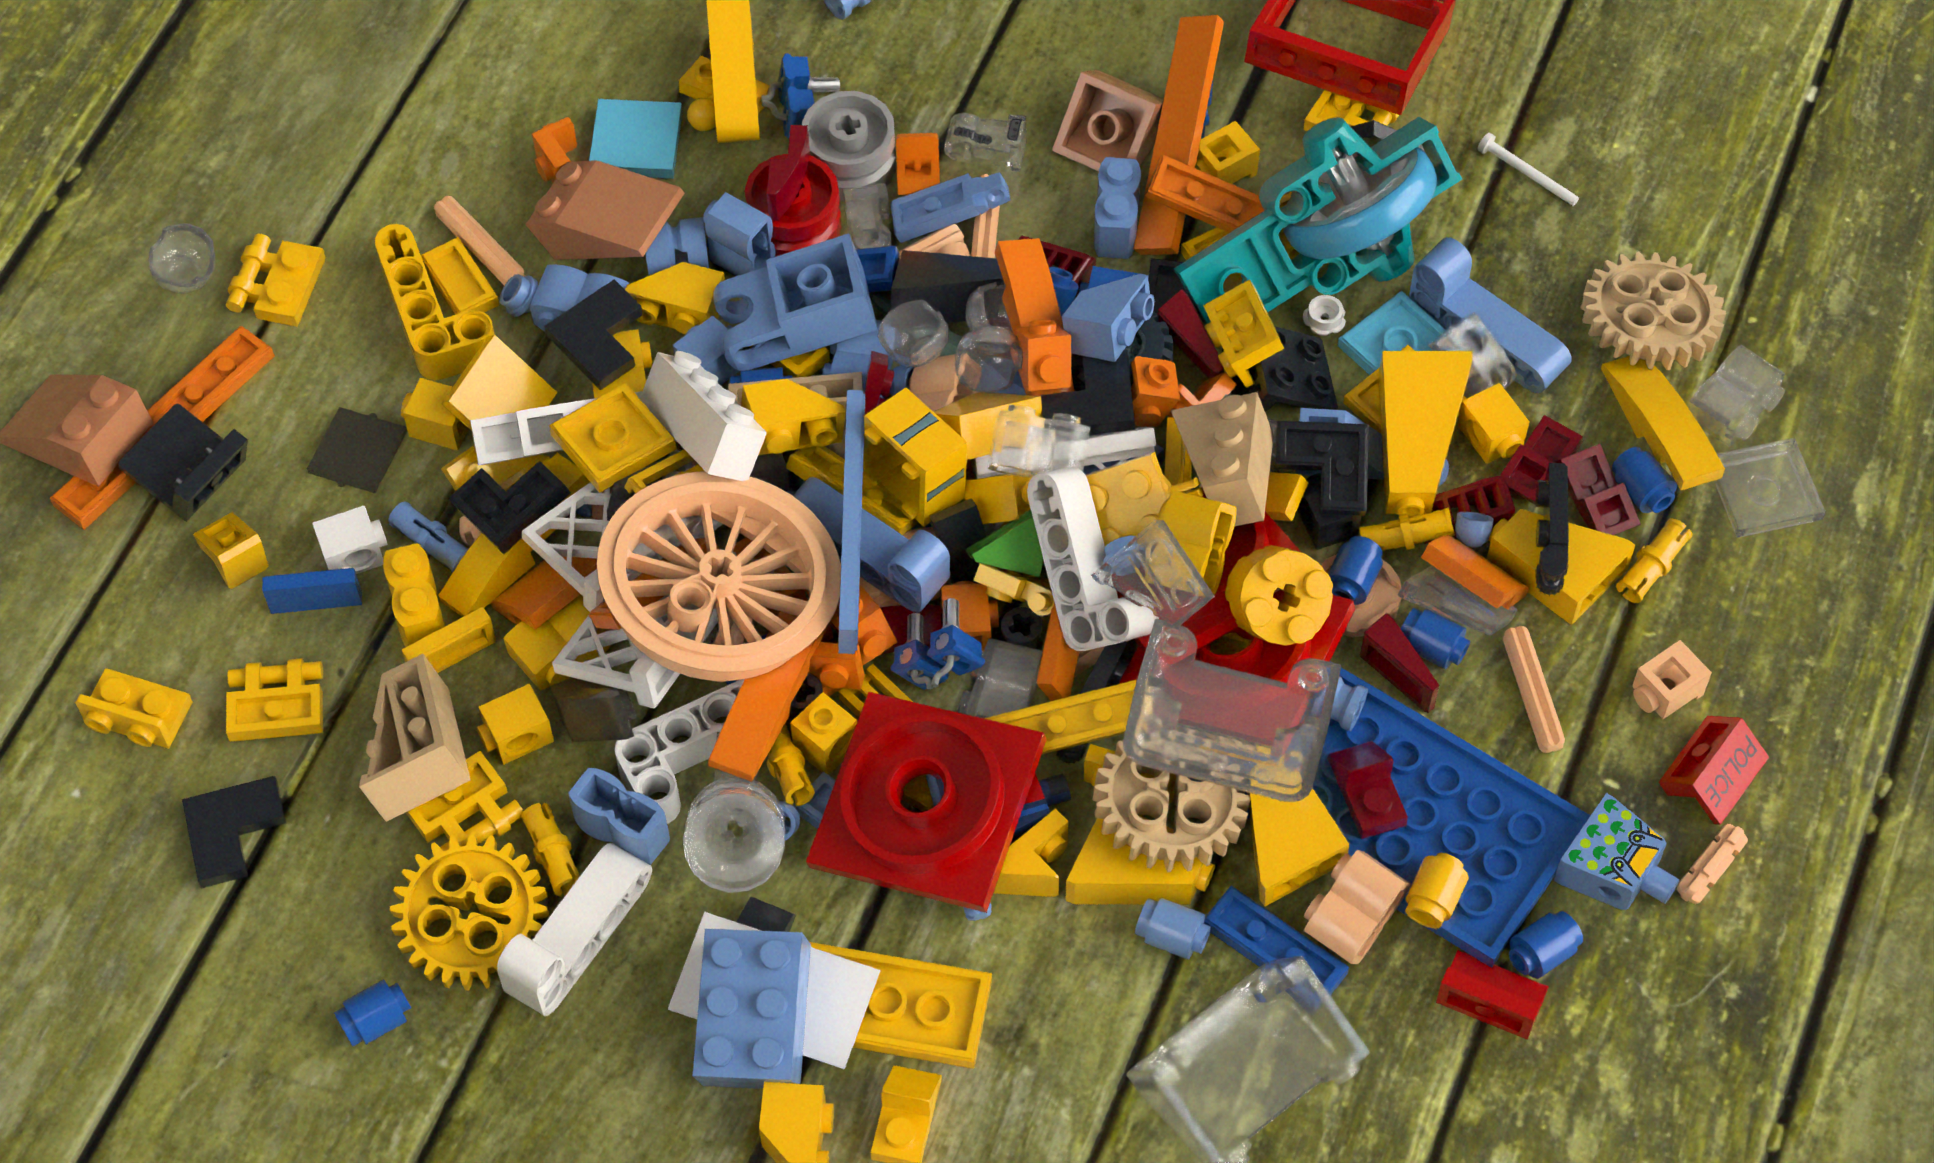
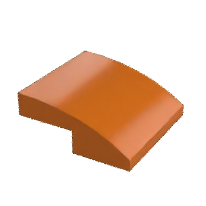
[1421,535,1529,610]
[490,556,597,630]

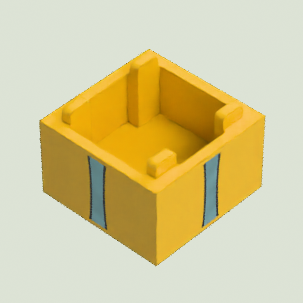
[864,387,967,527]

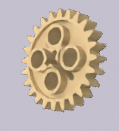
[1581,252,1726,370]
[1092,726,1250,872]

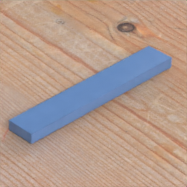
[838,390,865,654]

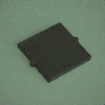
[307,407,407,493]

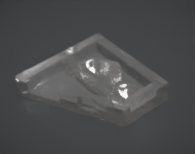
[1091,520,1215,625]
[1398,565,1518,636]

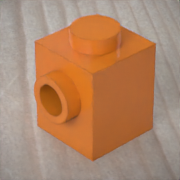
[941,581,999,654]

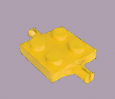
[1086,452,1203,552]

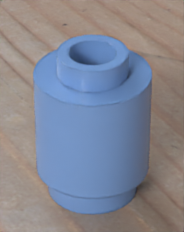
[1135,898,1211,959]

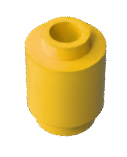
[1405,853,1469,929]

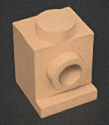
[1632,640,1712,719]

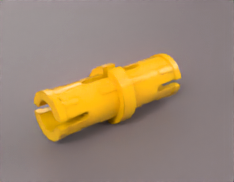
[1359,507,1455,551]
[1616,518,1692,603]
[767,723,815,806]
[521,803,580,896]

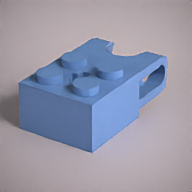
[713,233,878,371]

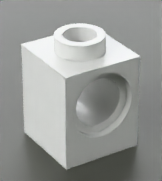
[312,505,388,574]

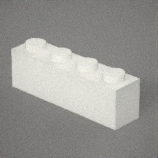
[640,351,767,481]

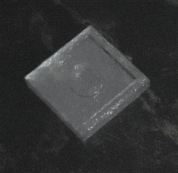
[1714,438,1826,538]

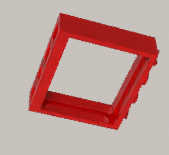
[1244,0,1456,115]

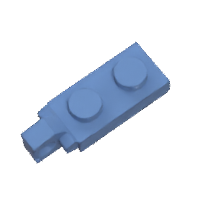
[890,172,1011,243]

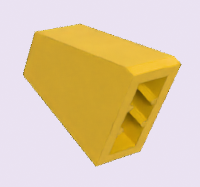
[933,392,1045,460]
[1487,509,1635,625]
[1247,752,1349,907]
[1066,815,1215,905]

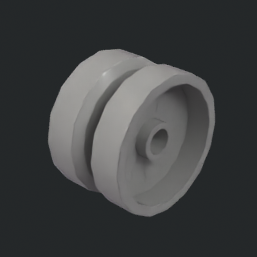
[802,91,896,201]

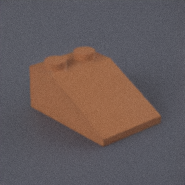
[525,160,684,260]
[0,375,153,487]

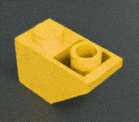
[625,262,725,334]
[741,379,846,456]
[759,1082,834,1163]

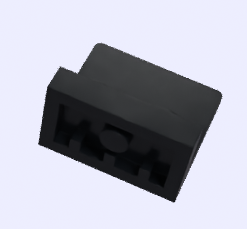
[1222,326,1338,412]
[119,404,248,522]

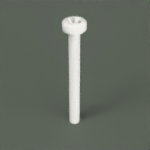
[1478,133,1579,206]

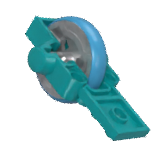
[1174,117,1462,325]

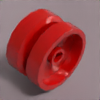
[744,154,842,257]

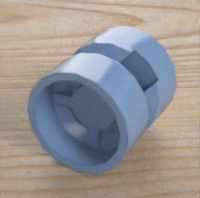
[646,217,709,276]

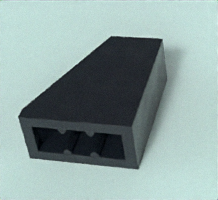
[890,250,1006,328]

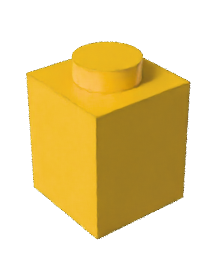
[401,378,469,451]

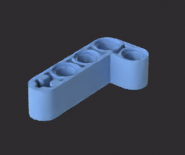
[1409,237,1571,393]
[793,477,950,613]

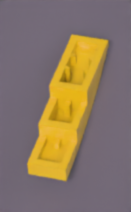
[1601,356,1725,491]
[438,452,590,617]

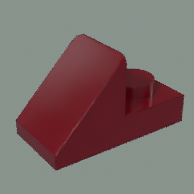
[1327,741,1408,839]

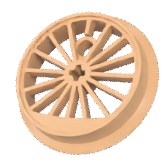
[597,471,841,681]

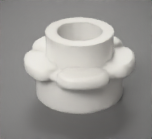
[1303,295,1346,336]

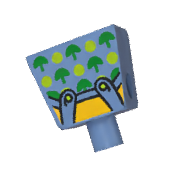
[1554,793,1680,910]

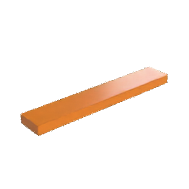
[1133,15,1224,255]
[50,326,275,530]

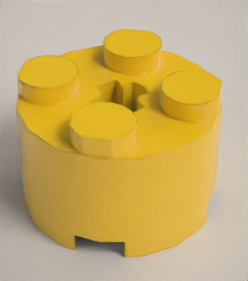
[1225,545,1333,645]

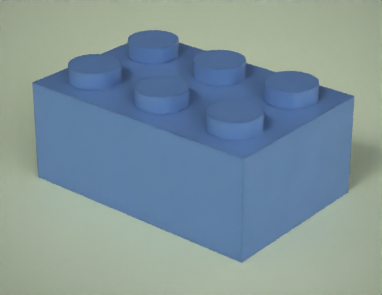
[693,929,811,1089]

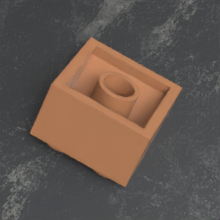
[1052,70,1164,171]

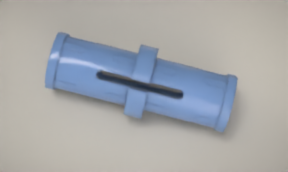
[388,501,469,573]

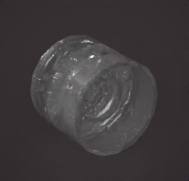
[683,777,785,893]

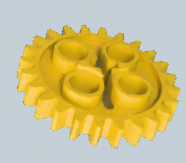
[390,833,549,990]

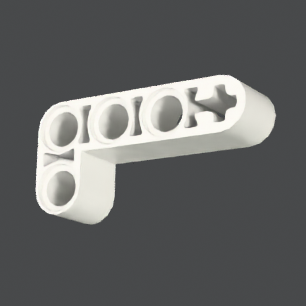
[1027,467,1159,651]
[614,679,744,824]
[497,843,652,1016]

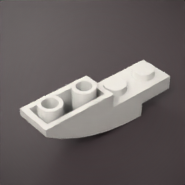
[470,391,643,466]

